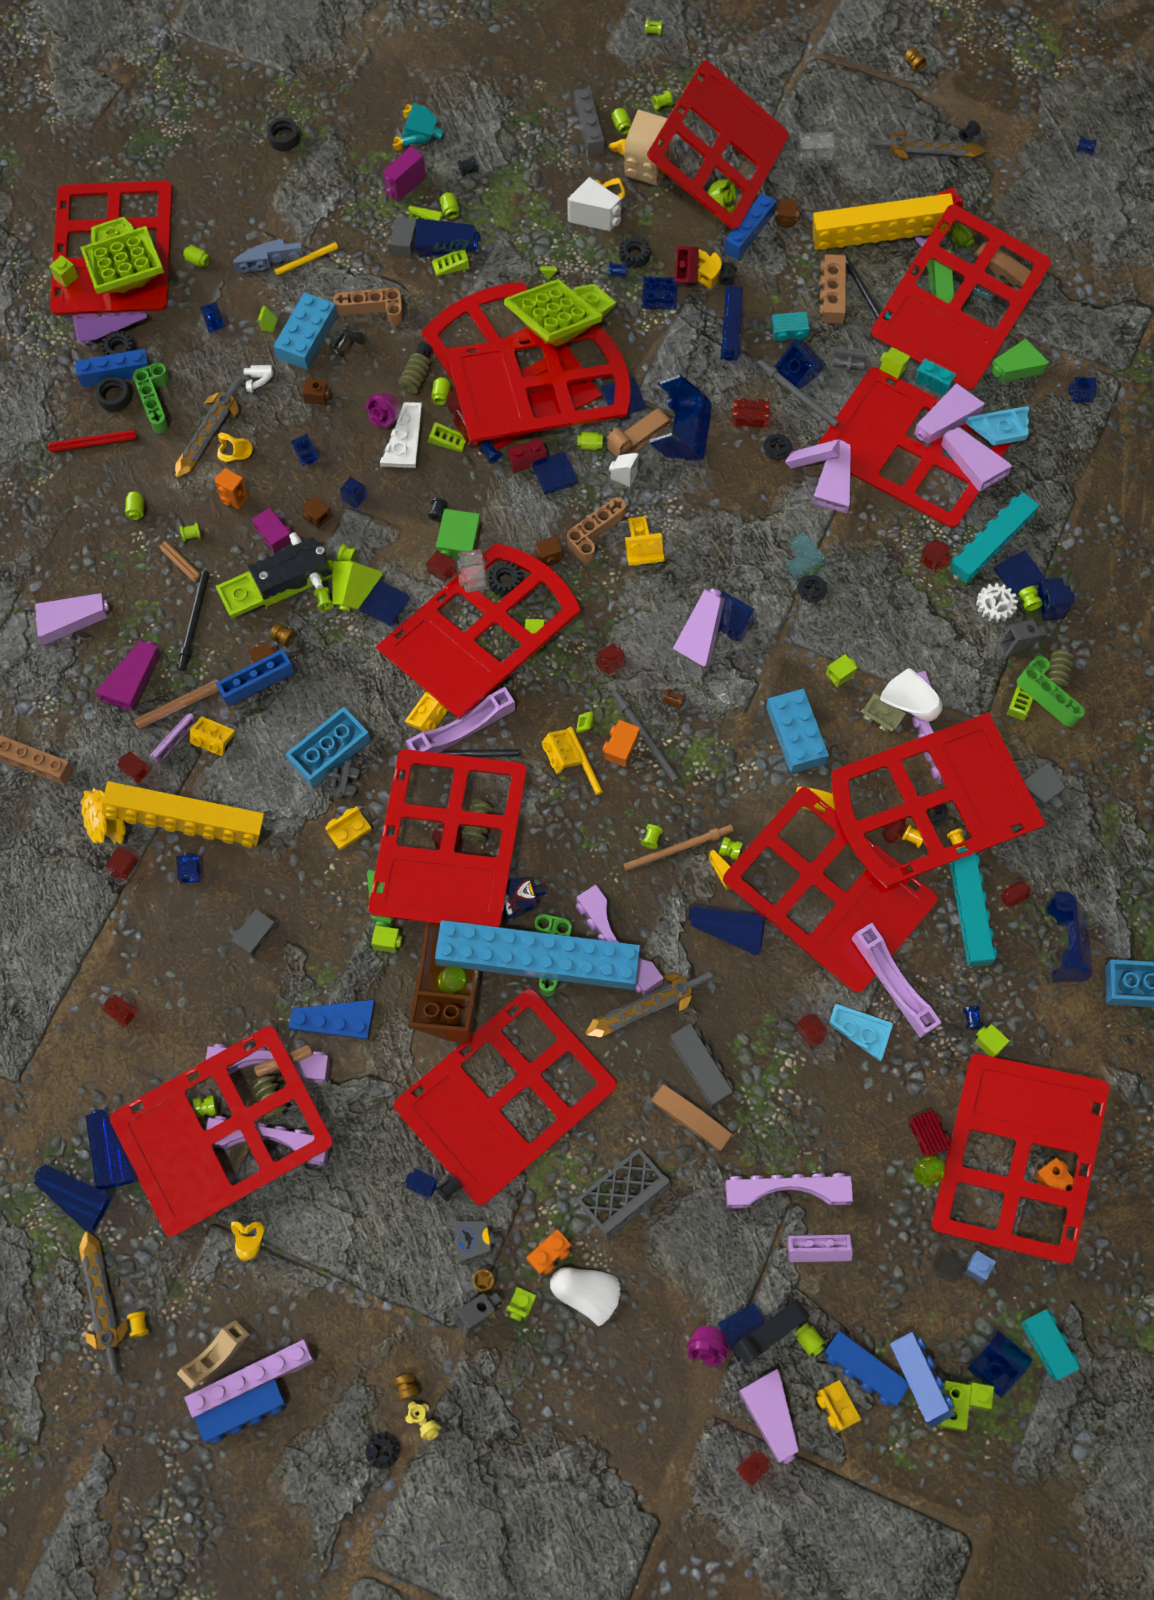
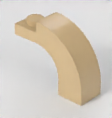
[177,1320,250,1389]

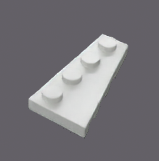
[380,402,422,468]

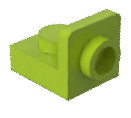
[506,1287,536,1322]

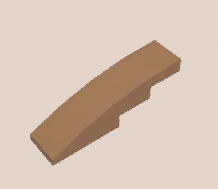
[974,241,1042,292]
[651,1084,732,1151]

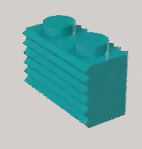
[771,312,809,341]
[915,359,956,397]

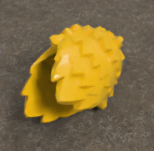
[81,788,125,844]

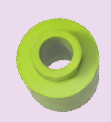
[611,108,632,135]
[439,192,460,219]
[183,245,210,268]
[432,377,451,405]
[577,432,603,450]
[125,492,144,520]
[794,1323,825,1356]

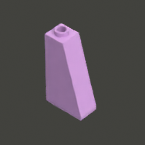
[914,383,985,444]
[941,427,1012,492]
[813,440,850,514]
[673,588,725,667]
[35,593,109,645]
[739,1369,798,1464]

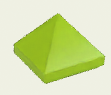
[540,266,558,281]
[576,711,594,733]

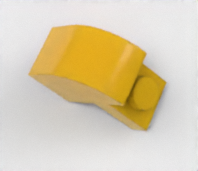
[697,250,721,289]

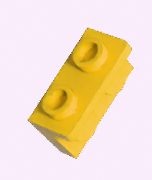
[625,533,665,566]
[405,692,448,732]
[190,716,235,756]
[542,729,583,774]
[325,806,372,851]
[816,1380,861,1432]

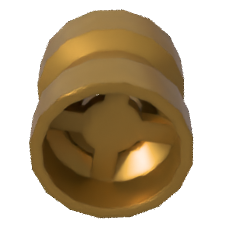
[904,47,927,72]
[269,623,295,647]
[473,1269,495,1293]
[393,1373,419,1401]

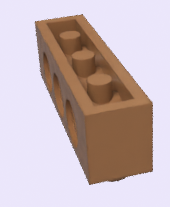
[820,254,846,323]
[0,736,74,786]

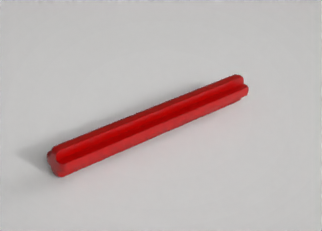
[48,430,137,452]

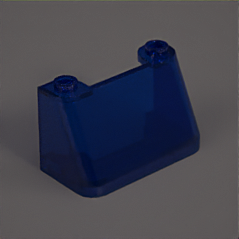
[1045,892,1093,982]

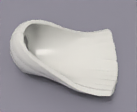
[880,668,943,722]
[550,1267,620,1326]

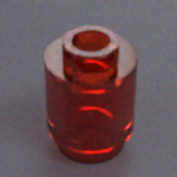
[881,819,906,844]
[1000,881,1031,908]

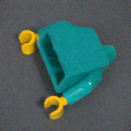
[393,103,443,151]

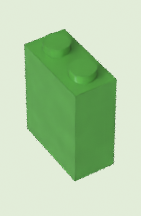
[436,509,481,561]

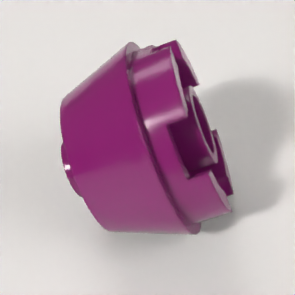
[365,392,401,428]
[687,1326,729,1366]

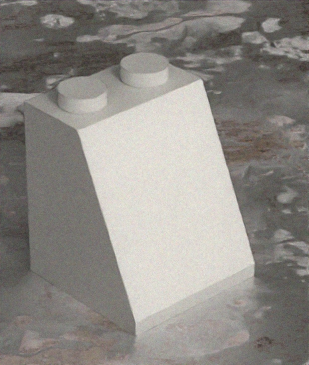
[567,177,621,231]

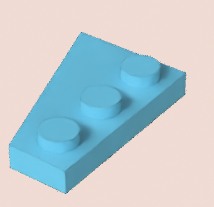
[829,1004,893,1062]

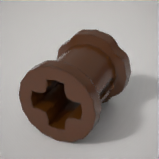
[662,688,686,711]

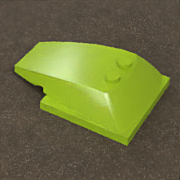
[80,217,164,294]
[504,279,616,346]

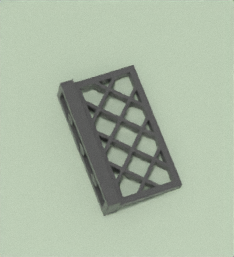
[576,1148,671,1240]

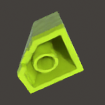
[332,561,383,612]

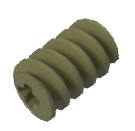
[398,353,431,394]
[1046,650,1075,690]
[461,799,495,842]
[252,1076,288,1121]

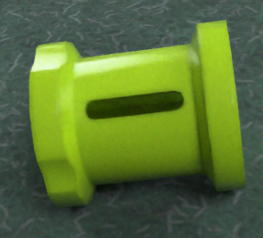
[645,19,663,36]
[652,91,673,111]
[180,522,201,542]
[313,587,334,611]
[641,824,663,849]

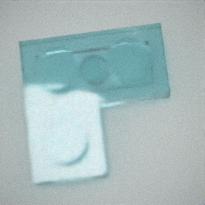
[785,532,826,580]

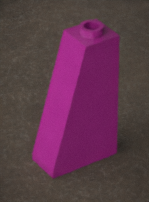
[95,641,161,712]

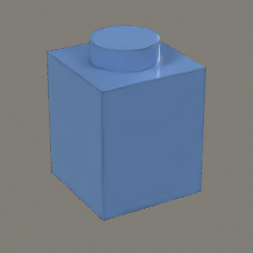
[963,1251,996,1283]

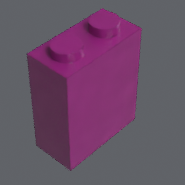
[383,146,426,202]

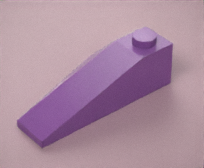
[72,312,147,343]

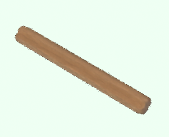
[134,680,219,729]

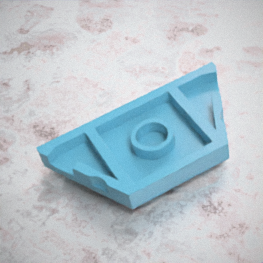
[965,406,1029,446]

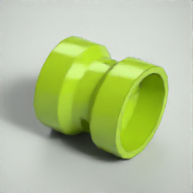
[1019,586,1043,611]
[719,837,743,861]
[193,1095,218,1118]

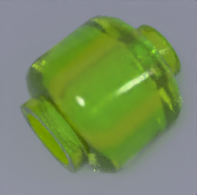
[951,223,976,248]
[437,966,467,994]
[913,1156,945,1186]

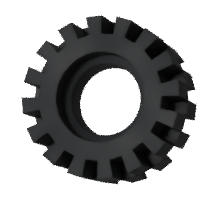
[619,235,650,269]
[101,330,135,356]
[488,561,522,597]

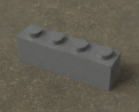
[574,88,604,157]
[669,1024,734,1108]

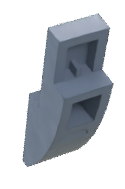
[234,239,303,273]

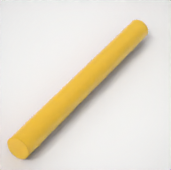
[274,242,338,276]
[567,727,603,795]

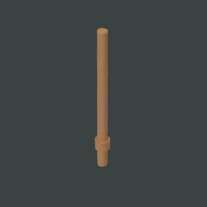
[623,825,734,871]

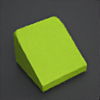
[258,306,278,332]

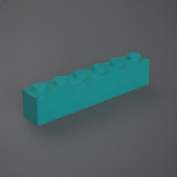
[950,492,1040,584]
[949,848,997,967]

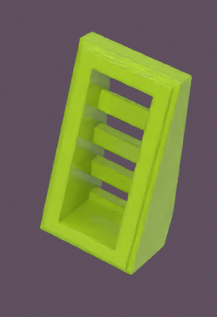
[408,206,443,232]
[432,248,469,276]
[427,422,468,452]
[1006,685,1033,721]

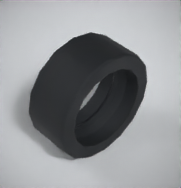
[267,118,300,151]
[95,376,131,412]

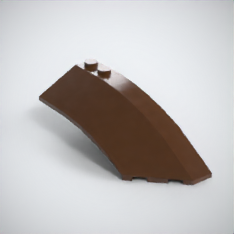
[408,923,482,1043]

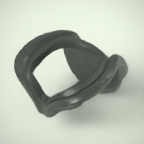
[330,330,363,357]

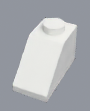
[609,453,638,487]

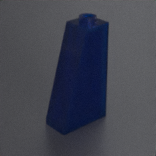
[414,218,481,257]
[720,286,743,361]
[688,904,766,955]
[85,1109,140,1191]
[33,1164,113,1235]

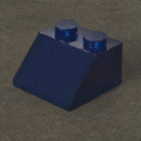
[774,341,826,390]
[718,591,755,642]
[967,1330,1033,1398]

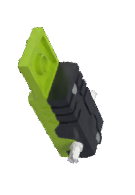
[215,532,333,619]

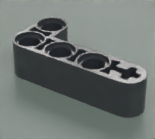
[732,1299,810,1367]

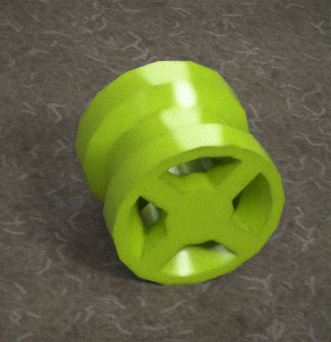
[337,544,358,562]

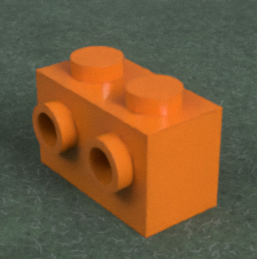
[214,468,248,509]
[602,720,640,767]
[1033,1158,1074,1209]
[526,1229,572,1277]

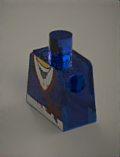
[504,877,546,921]

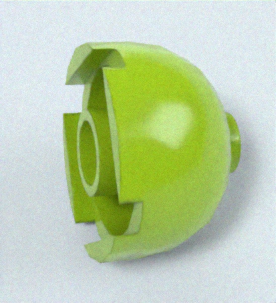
[707,179,736,213]

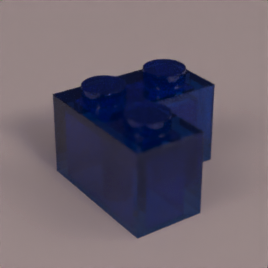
[1037,578,1075,621]

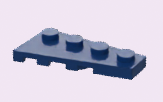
[289,1000,375,1040]

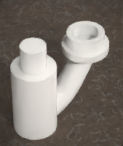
[244,365,273,393]

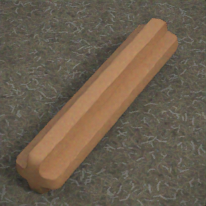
[160,541,200,582]
[254,1045,313,1077]

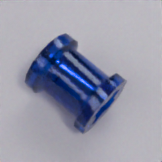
[1076,136,1097,155]
[608,261,627,278]
[479,440,502,464]
[962,1006,984,1030]

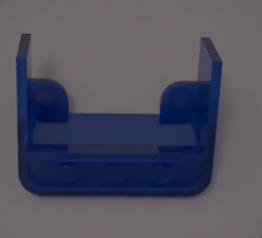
[649,374,712,460]

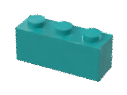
[1021,1309,1080,1382]

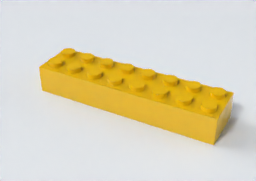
[812,193,953,250]
[102,781,264,848]

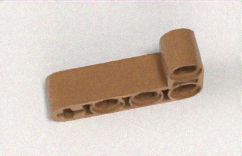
[333,288,403,325]
[608,408,672,458]
[567,497,626,563]

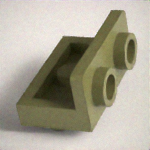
[861,693,907,733]

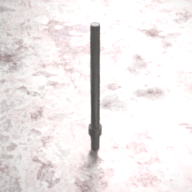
[757,359,839,427]
[611,689,680,783]

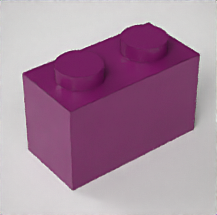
[252,508,292,554]

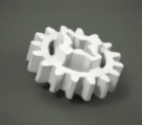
[976,583,1018,623]

